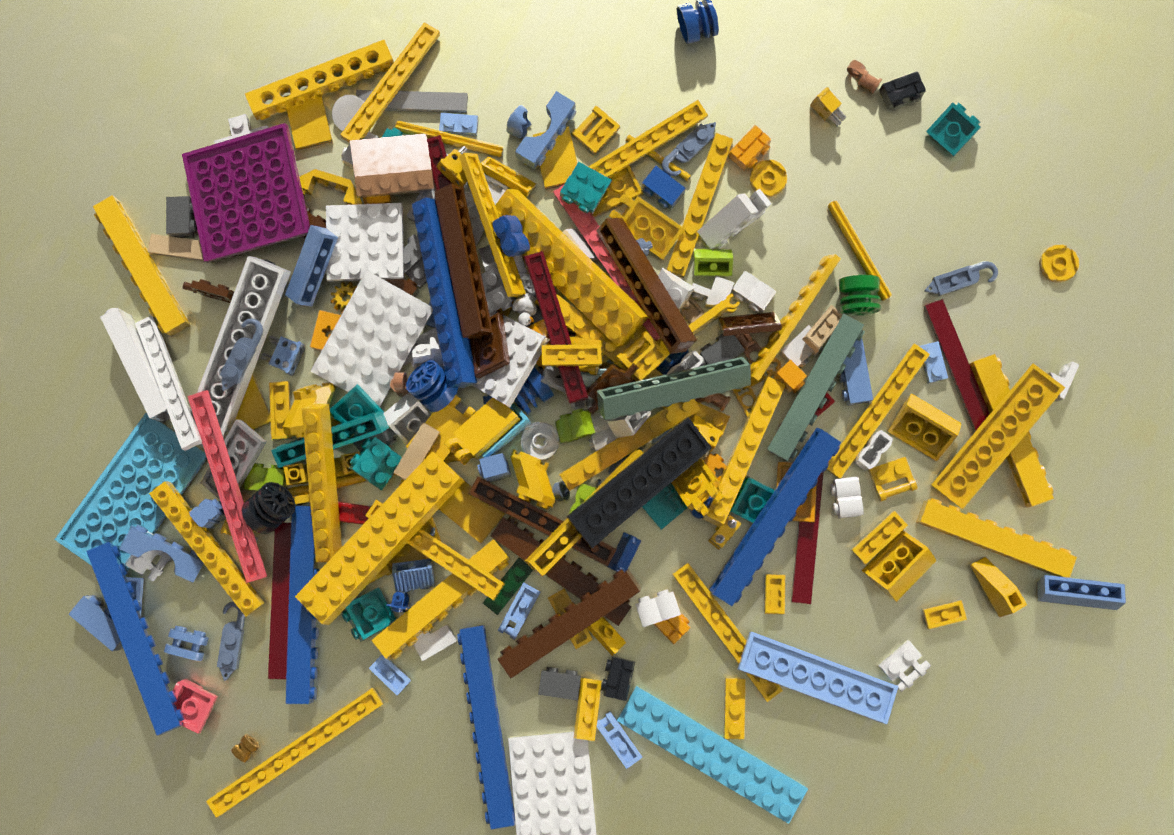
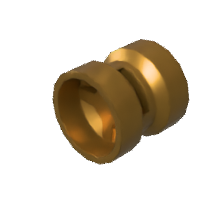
[231,734,260,763]

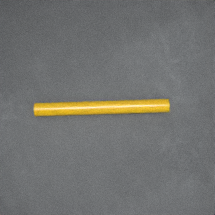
[625,134,691,181]

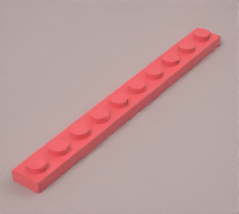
[553,185,660,341]
[187,390,267,583]

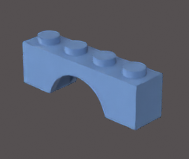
[515,91,577,170]
[120,524,204,582]

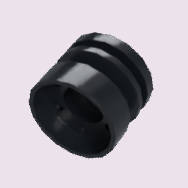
[242,482,296,534]

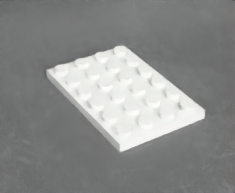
[311,270,433,407]
[508,732,597,835]

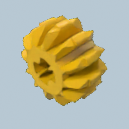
[330,282,357,313]

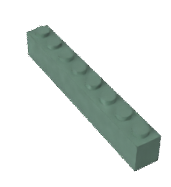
[767,314,865,462]
[597,357,751,420]

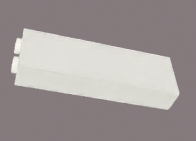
[100,308,170,423]

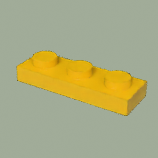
[481,156,537,197]
[542,344,602,366]
[269,381,292,440]
[851,511,908,564]
[548,588,593,649]
[574,678,602,741]
[724,678,746,739]

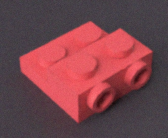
[173,679,218,734]

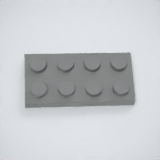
[200,420,267,500]

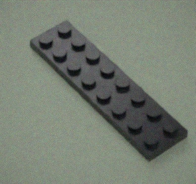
[566,417,712,548]

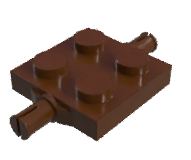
[182,279,234,303]
[586,363,639,415]

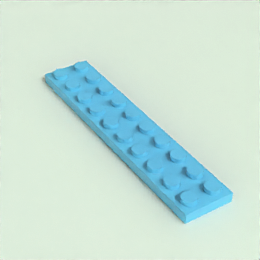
[617,686,808,824]

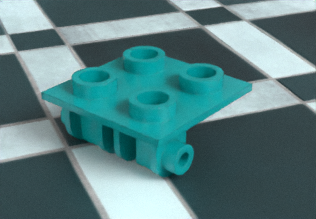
[642,483,688,530]

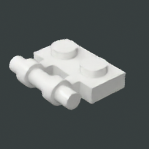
[125,531,172,581]
[878,640,931,692]

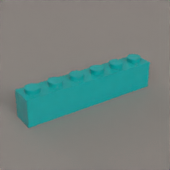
[271,410,389,468]

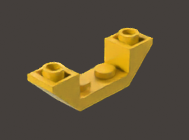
[299,169,363,205]
[283,451,360,486]

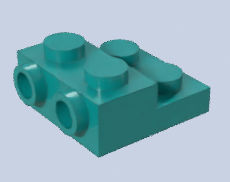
[926,102,981,156]
[560,161,612,214]
[330,384,384,423]
[349,436,402,491]
[730,475,775,523]
[341,587,397,642]

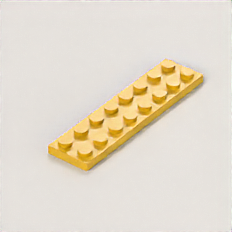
[931,363,1066,509]

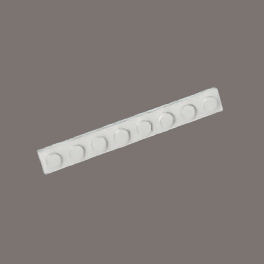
[135,315,203,451]

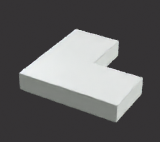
[414,624,457,661]

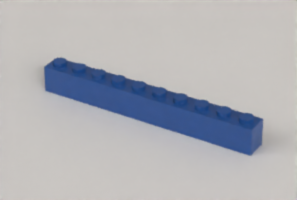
[412,197,477,388]
[709,428,841,606]
[286,506,320,704]
[86,542,184,736]
[457,625,515,830]

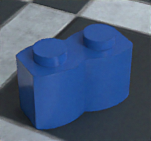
[493,215,530,257]

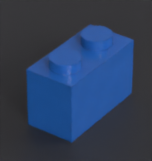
[641,166,686,211]

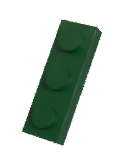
[483,557,533,615]

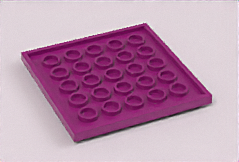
[182,123,310,263]

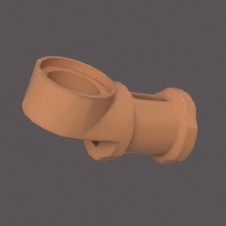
[847,60,882,94]
[735,334,762,364]
[390,372,408,397]
[695,393,731,411]

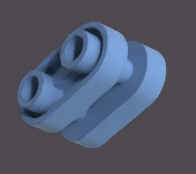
[164,625,209,661]

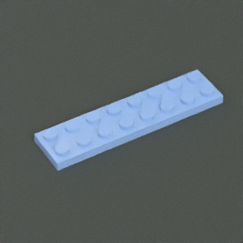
[738,631,899,724]

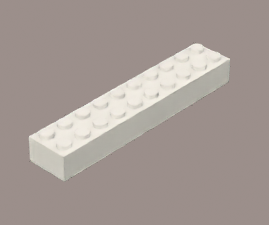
[191,256,291,446]

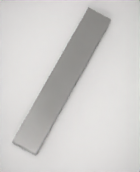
[356,90,468,113]

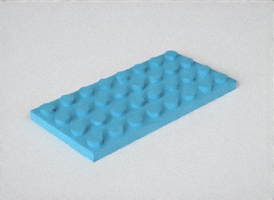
[54,413,207,571]

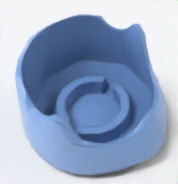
[506,105,532,139]

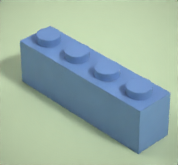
[285,225,338,307]
[838,338,873,406]
[1037,575,1126,610]

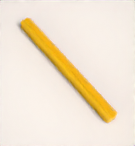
[395,121,503,157]
[828,201,892,301]

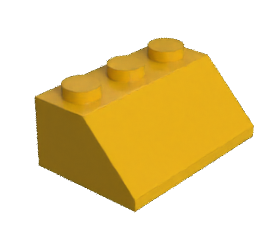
[887,394,962,461]
[862,530,937,602]

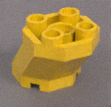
[283,382,336,438]
[510,449,556,510]

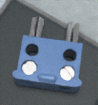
[261,336,305,376]

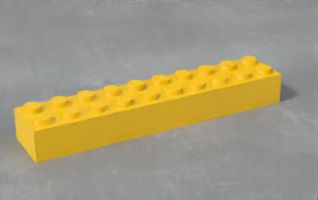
[495,189,648,346]
[295,451,465,625]

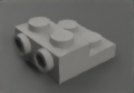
[404,234,427,288]
[481,266,517,317]

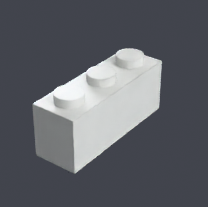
[697,193,758,249]

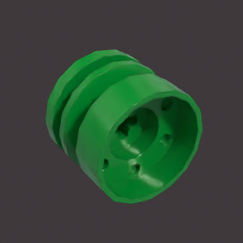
[839,275,881,316]

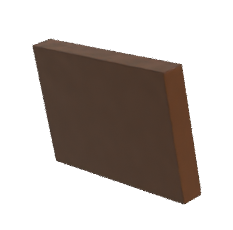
[470,312,510,379]
[718,312,782,336]

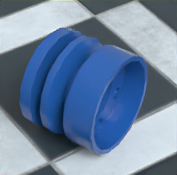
[676,0,719,44]
[406,360,458,412]
[514,367,554,414]

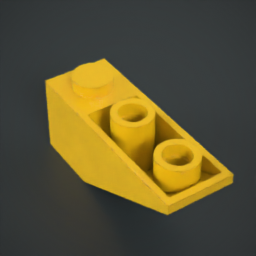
[970,556,1027,618]

